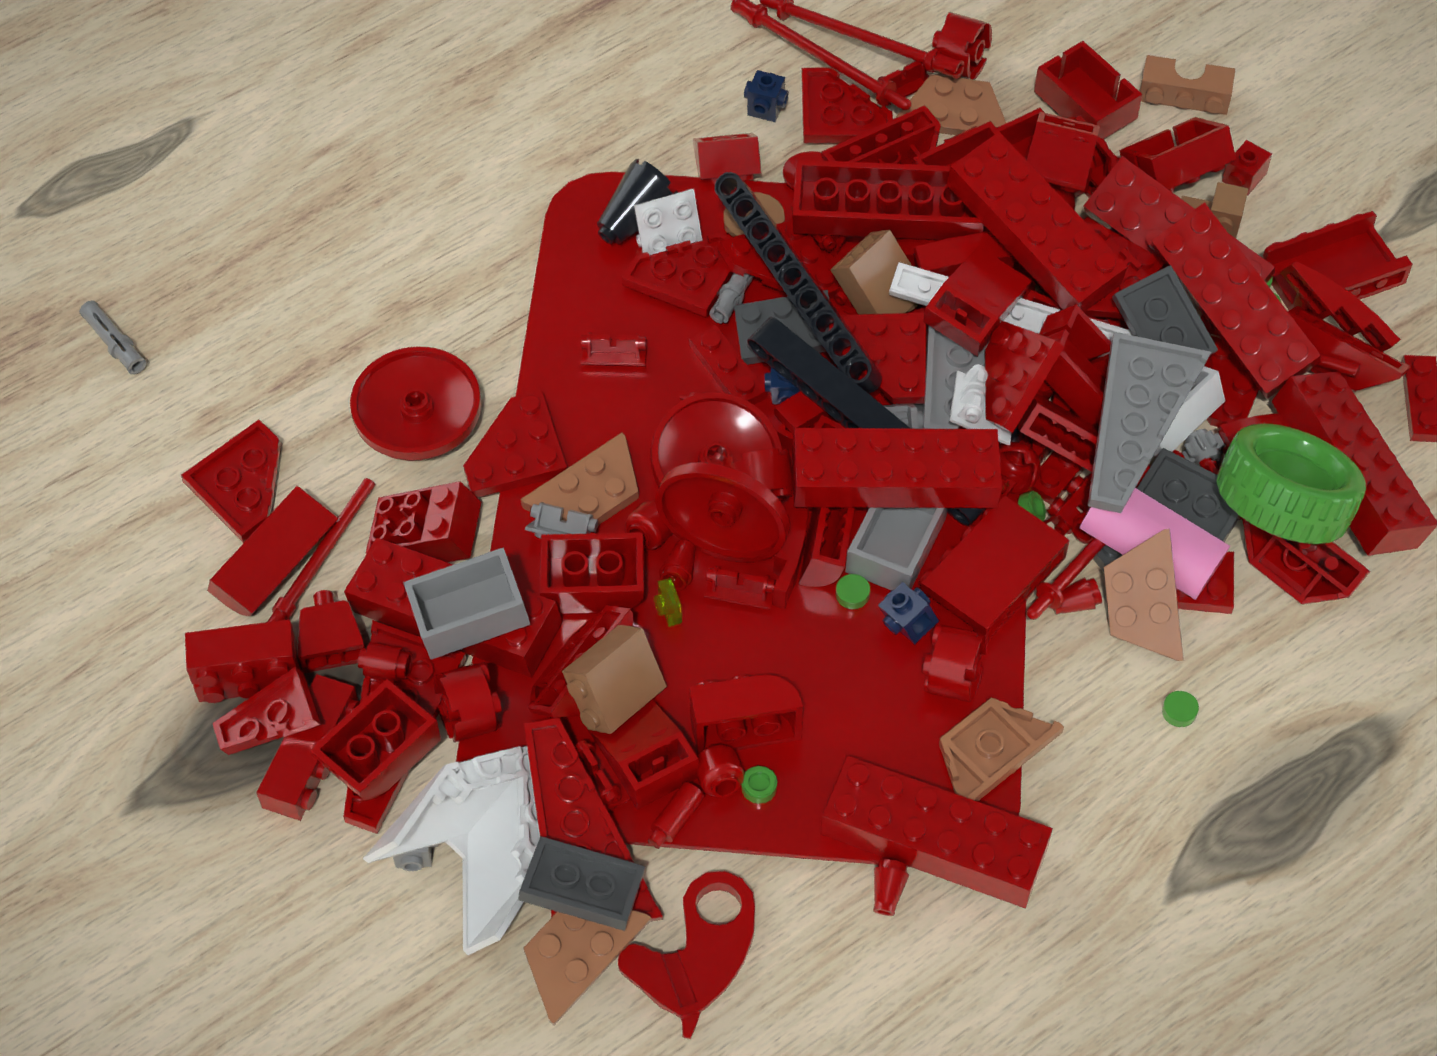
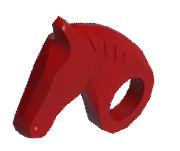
[618,871,755,1039]

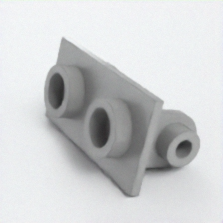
[525,502,598,538]

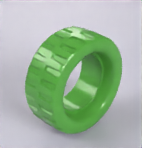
[1217,423,1366,544]

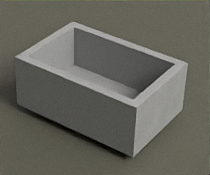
[845,508,948,590]
[403,548,530,660]

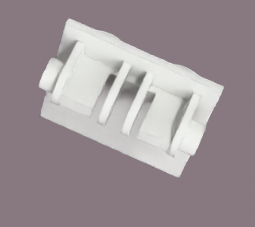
[634,189,702,255]
[949,364,1012,445]

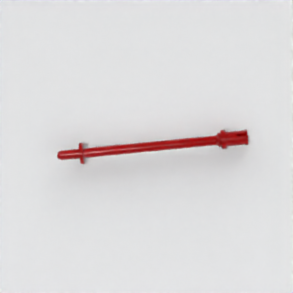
[731,0,911,111]
[759,0,964,79]
[1027,450,1185,620]

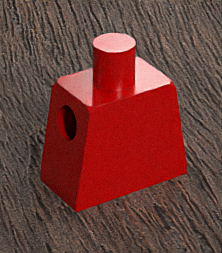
[298,590,365,673]

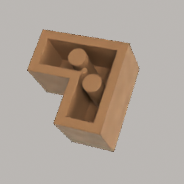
[1181,182,1249,238]

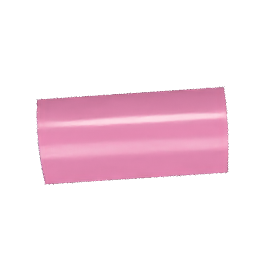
[1080,488,1230,600]

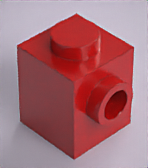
[1222,140,1272,196]

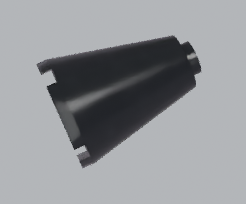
[597,159,678,244]

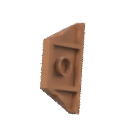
[896,74,1006,135]
[521,433,639,525]
[1104,529,1184,661]
[939,698,1064,801]
[523,910,651,1026]

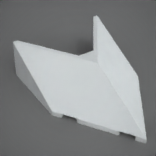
[363,746,540,955]

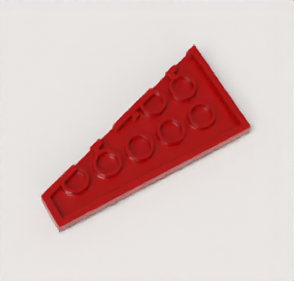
[343,620,467,834]
[524,718,663,922]

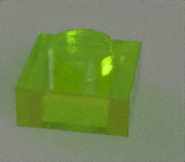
[654,578,682,627]

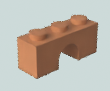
[1140,55,1236,115]

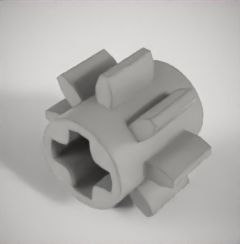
[1182,429,1226,466]

